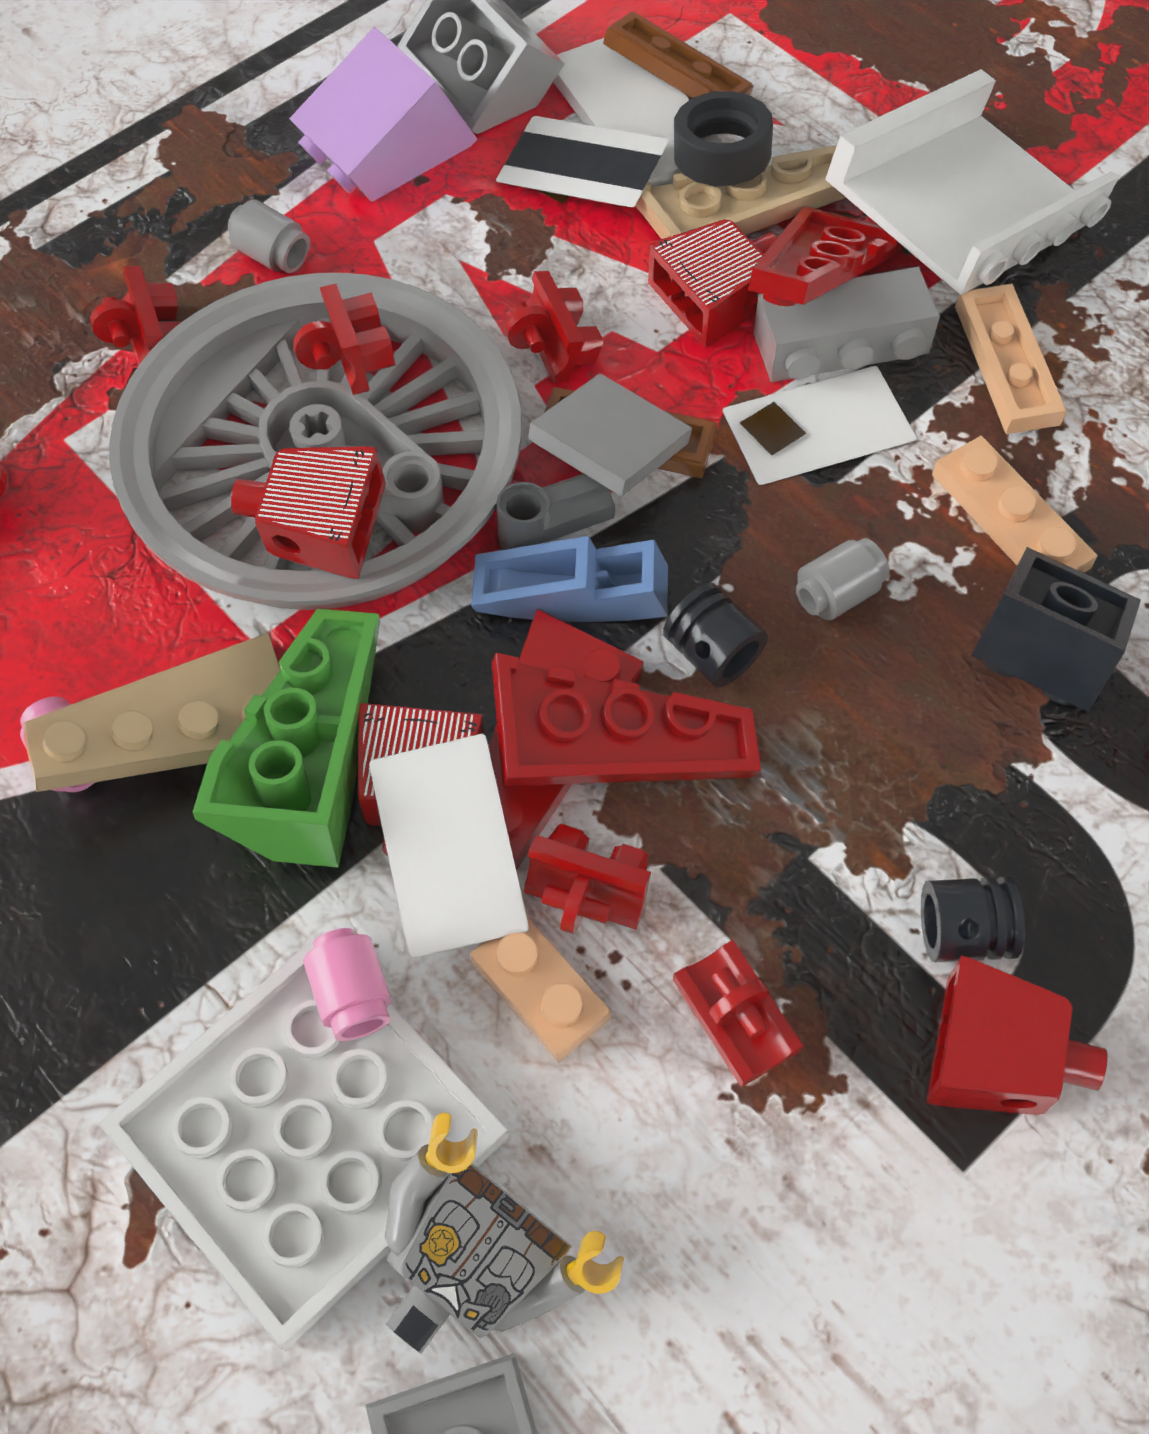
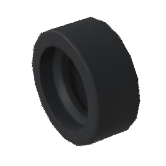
[674,91,773,186]

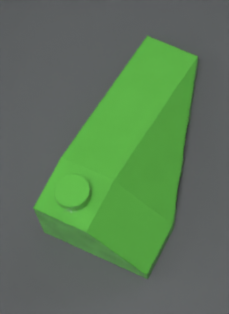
[193,608,380,867]

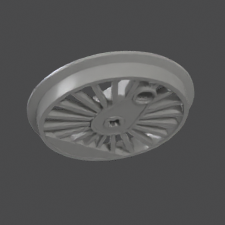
[109,273,522,610]

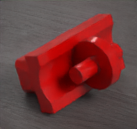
[90,266,183,366]
[504,271,603,383]
[293,283,396,395]
[523,823,651,935]
[673,939,803,1088]

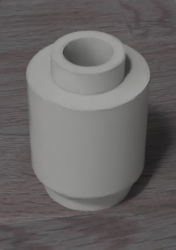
[228,199,310,273]
[796,538,890,621]

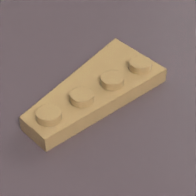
[635,145,846,239]
[23,633,280,792]

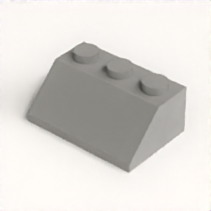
[397,0,565,134]

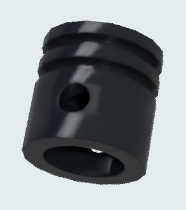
[663,583,768,688]
[921,877,1025,963]

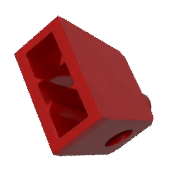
[926,956,1108,1115]

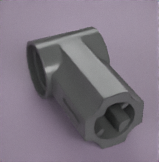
[496,474,615,550]

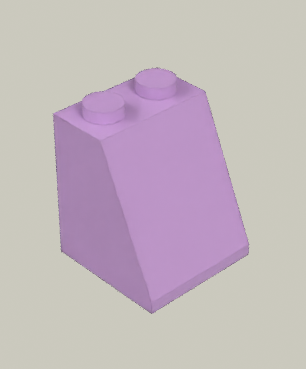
[289,26,477,202]

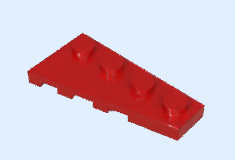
[748,206,903,307]
[488,609,644,871]
[492,653,761,786]

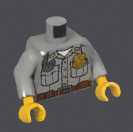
[385,1113,624,1354]

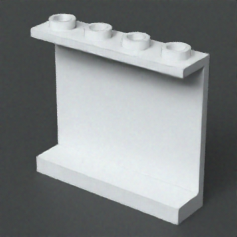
[825,69,1119,295]

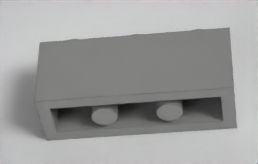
[753,267,940,382]

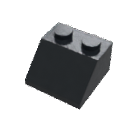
[971,547,1141,712]

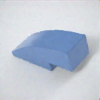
[471,536,668,622]

